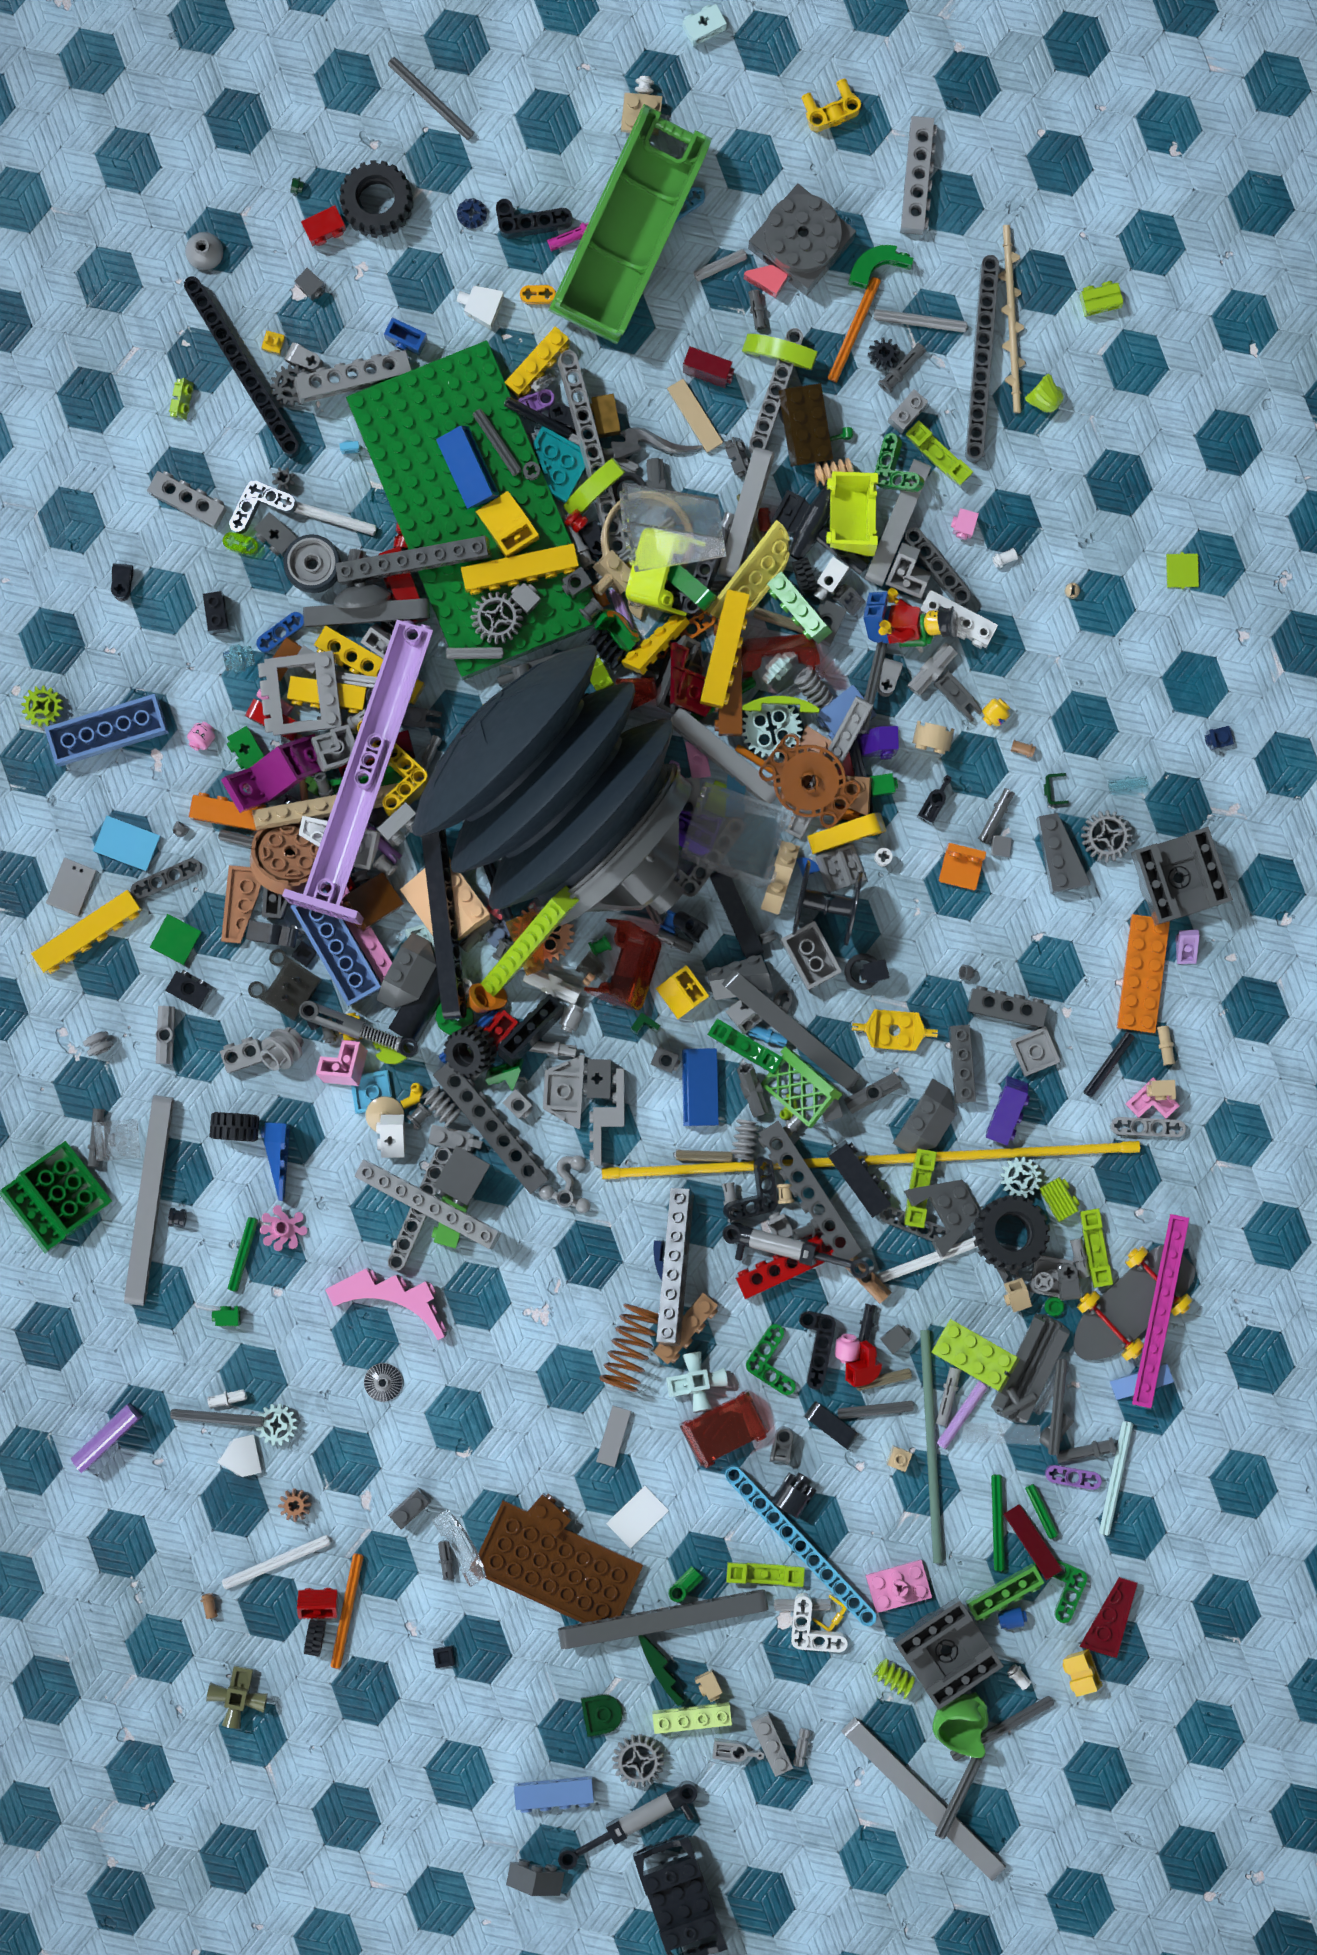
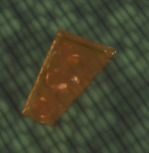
[505,911,545,976]

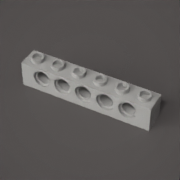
[900,116,937,235]
[294,350,411,404]

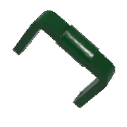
[1043,773,1069,805]

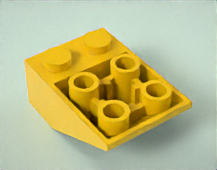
[476,491,539,558]

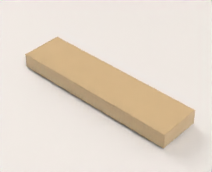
[667,379,723,453]

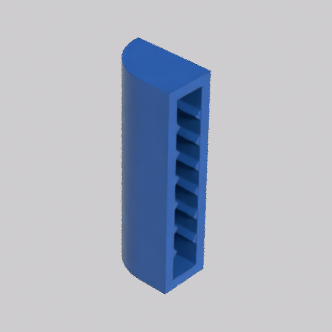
[436,425,500,509]
[682,1048,719,1126]

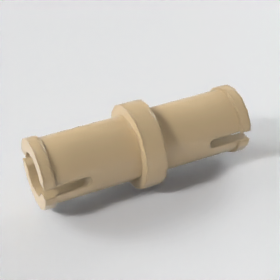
[1157,1026,1176,1066]

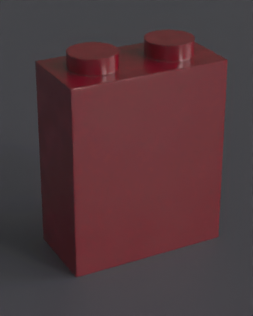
[683,346,735,388]

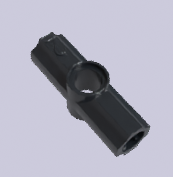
[817,526,870,575]

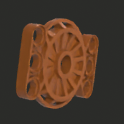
[759,733,861,828]

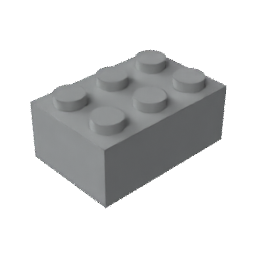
[780,921,842,991]

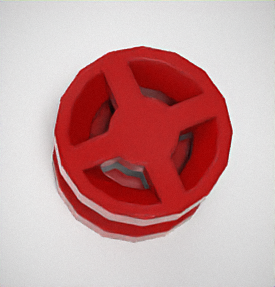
[564,509,588,533]

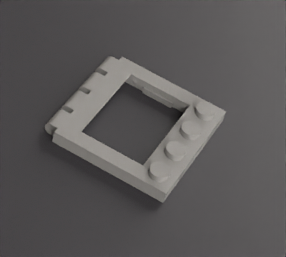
[258,651,342,736]

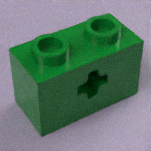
[226,726,265,770]

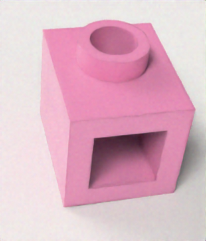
[951,508,979,540]

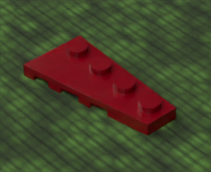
[1079,1577,1138,1658]

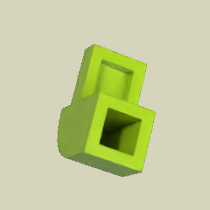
[590,658,615,691]
[371,1040,411,1065]

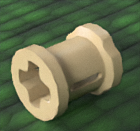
[776,1183,795,1204]

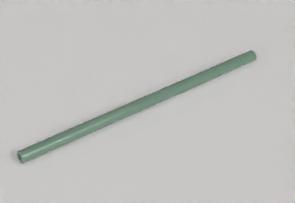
[920,1330,943,1563]

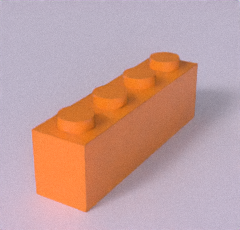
[189,792,266,831]

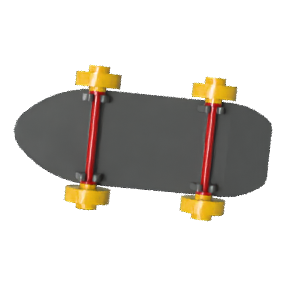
[1073,1244,1196,1361]

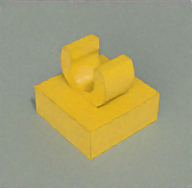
[261,330,285,355]

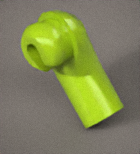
[779,1093,798,1121]

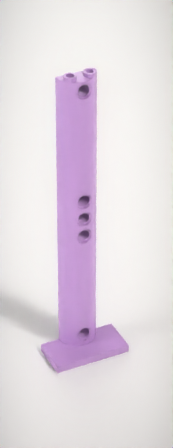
[282,619,433,925]

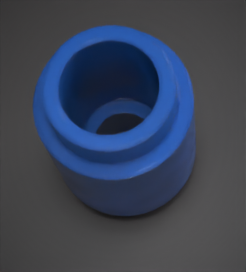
[998,1607,1027,1630]

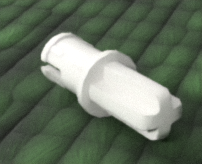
[207,1389,247,1409]

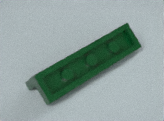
[630,1012,661,1036]

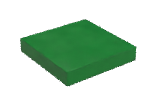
[149,914,202,965]

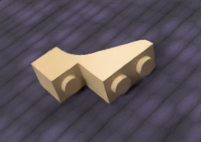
[761,841,800,915]

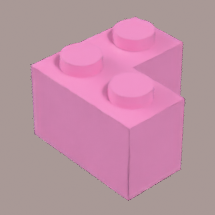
[316,1040,368,1086]

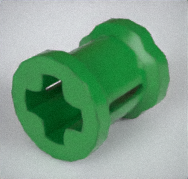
[588,934,612,958]

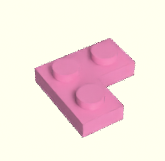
[1125,1077,1180,1119]

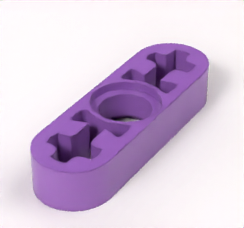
[1045,1465,1102,1490]

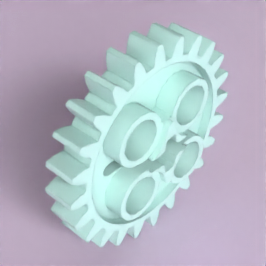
[742,704,803,759]

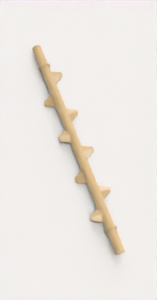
[998,225,1025,413]

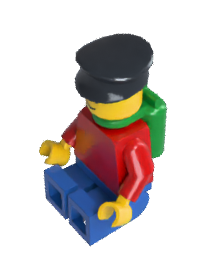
[863,588,958,647]

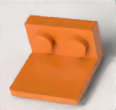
[939,843,986,890]

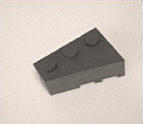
[706,955,773,1000]

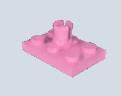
[866,1559,932,1613]

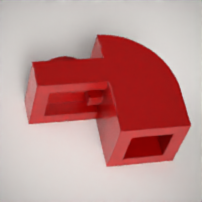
[845,1341,882,1387]

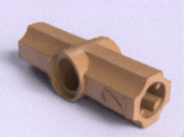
[845,1255,892,1304]

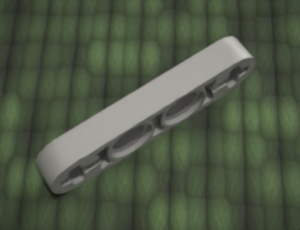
[1110,1117,1186,1137]

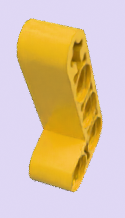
[807,813,886,855]

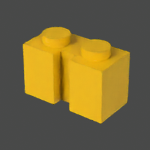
[1063,1649,1103,1697]

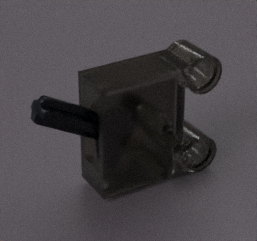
[248,949,323,1030]

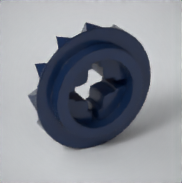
[457,198,487,229]

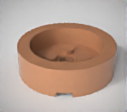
[250,822,319,895]

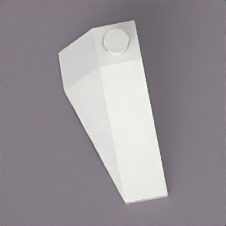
[299,816,381,870]

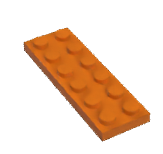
[1116,914,1170,1033]

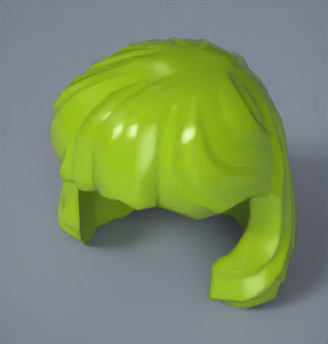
[1025,374,1064,412]

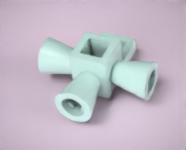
[666,1352,728,1413]

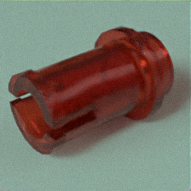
[758,507,771,532]

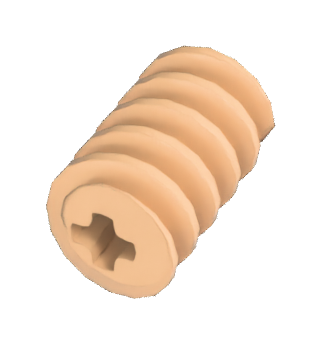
[814,458,854,487]

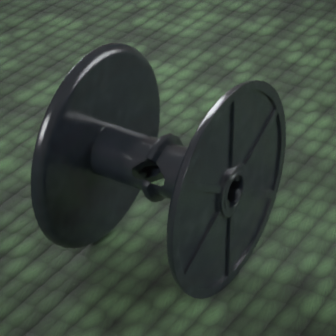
[792,860,863,946]

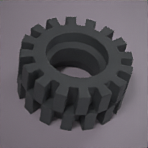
[792,558,817,595]
[304,1619,326,1657]

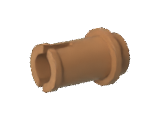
[1011,740,1036,758]
[200,1593,218,1619]

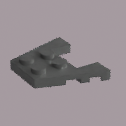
[904,1179,980,1257]

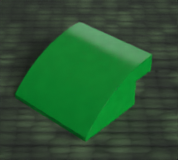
[0,1140,112,1254]

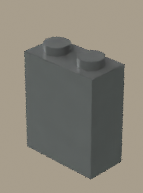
[434,1146,491,1207]

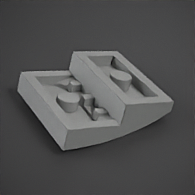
[815,844,866,892]

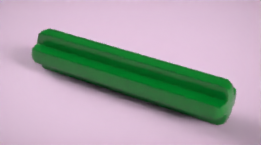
[1025,1484,1058,1539]

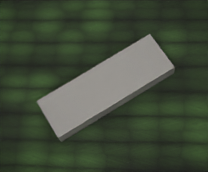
[596,1405,631,1467]

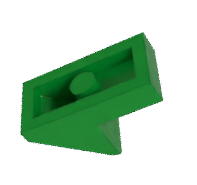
[485,1058,524,1091]

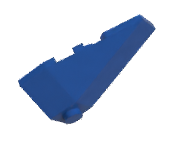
[261,1122,290,1201]

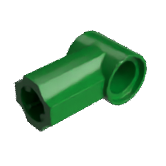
[668,1566,703,1602]

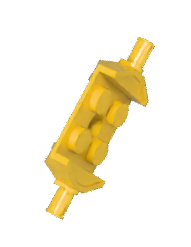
[852,1009,938,1051]

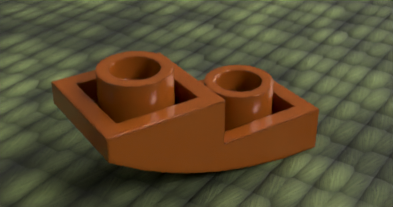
[273,637,302,681]

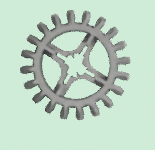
[471,592,523,644]
[1081,810,1133,862]
[612,1734,665,1788]

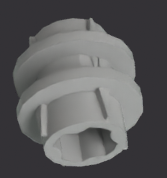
[259,1027,304,1071]

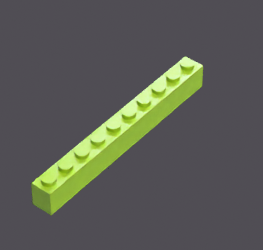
[480,886,579,997]

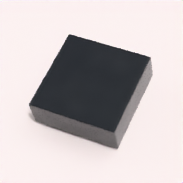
[291,941,317,968]
[433,1645,455,1668]

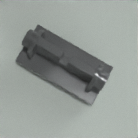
[724,437,750,478]

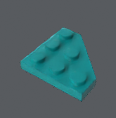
[533,426,592,503]

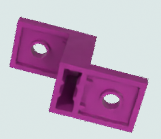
[221,734,323,813]

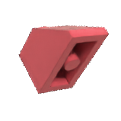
[743,265,788,298]

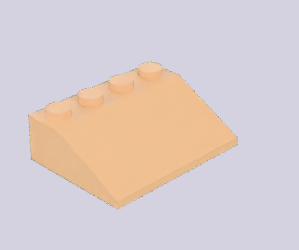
[400,858,491,940]

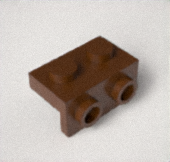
[527,1493,572,1538]

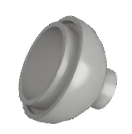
[185,232,223,270]

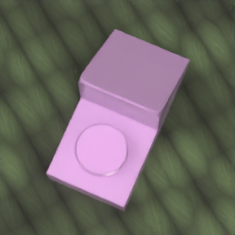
[1176,930,1199,964]

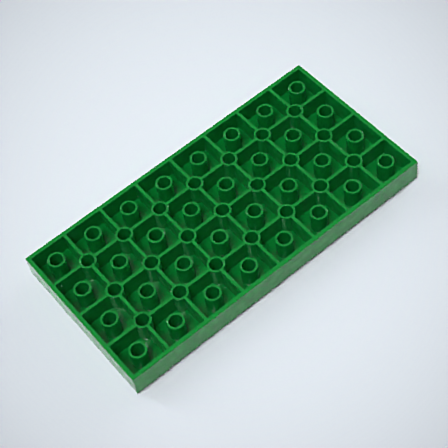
[346,340,601,681]

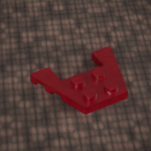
[670,642,712,717]

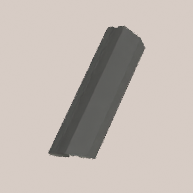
[991,1314,1070,1424]

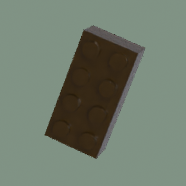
[778,383,833,467]

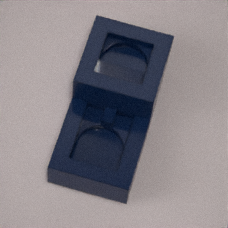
[653,1240,664,1280]

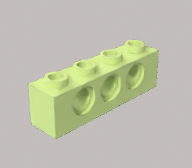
[652,1702,732,1734]

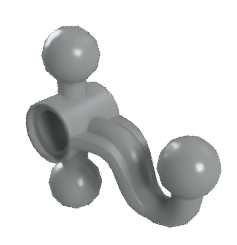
[539,1155,591,1213]

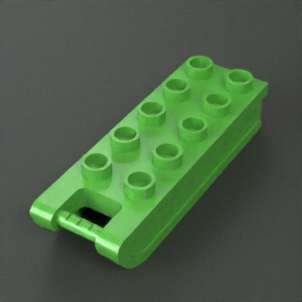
[548,104,712,344]

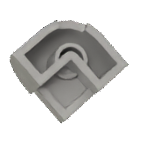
[311,724,355,772]

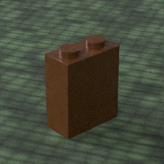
[342,872,404,931]

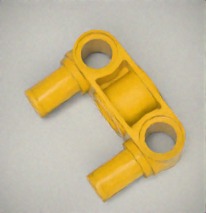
[801,78,861,132]

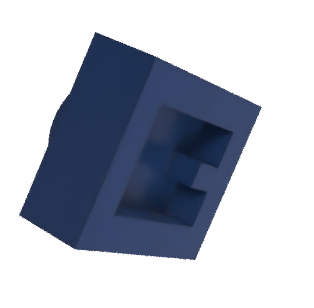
[1204,726,1234,750]

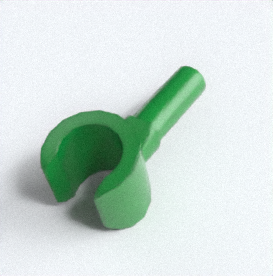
[830,427,853,442]

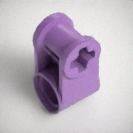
[518,389,555,419]

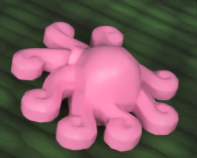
[260,1205,307,1251]

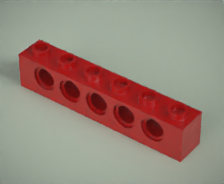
[735,1228,846,1299]

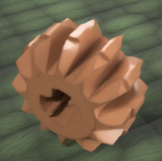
[278,1488,312,1522]

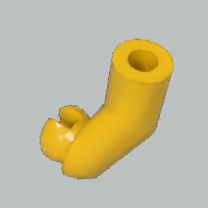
[401,1083,423,1109]

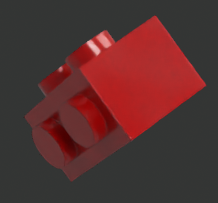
[301,205,347,247]
[484,1010,520,1052]

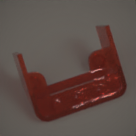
[584,918,661,1010]

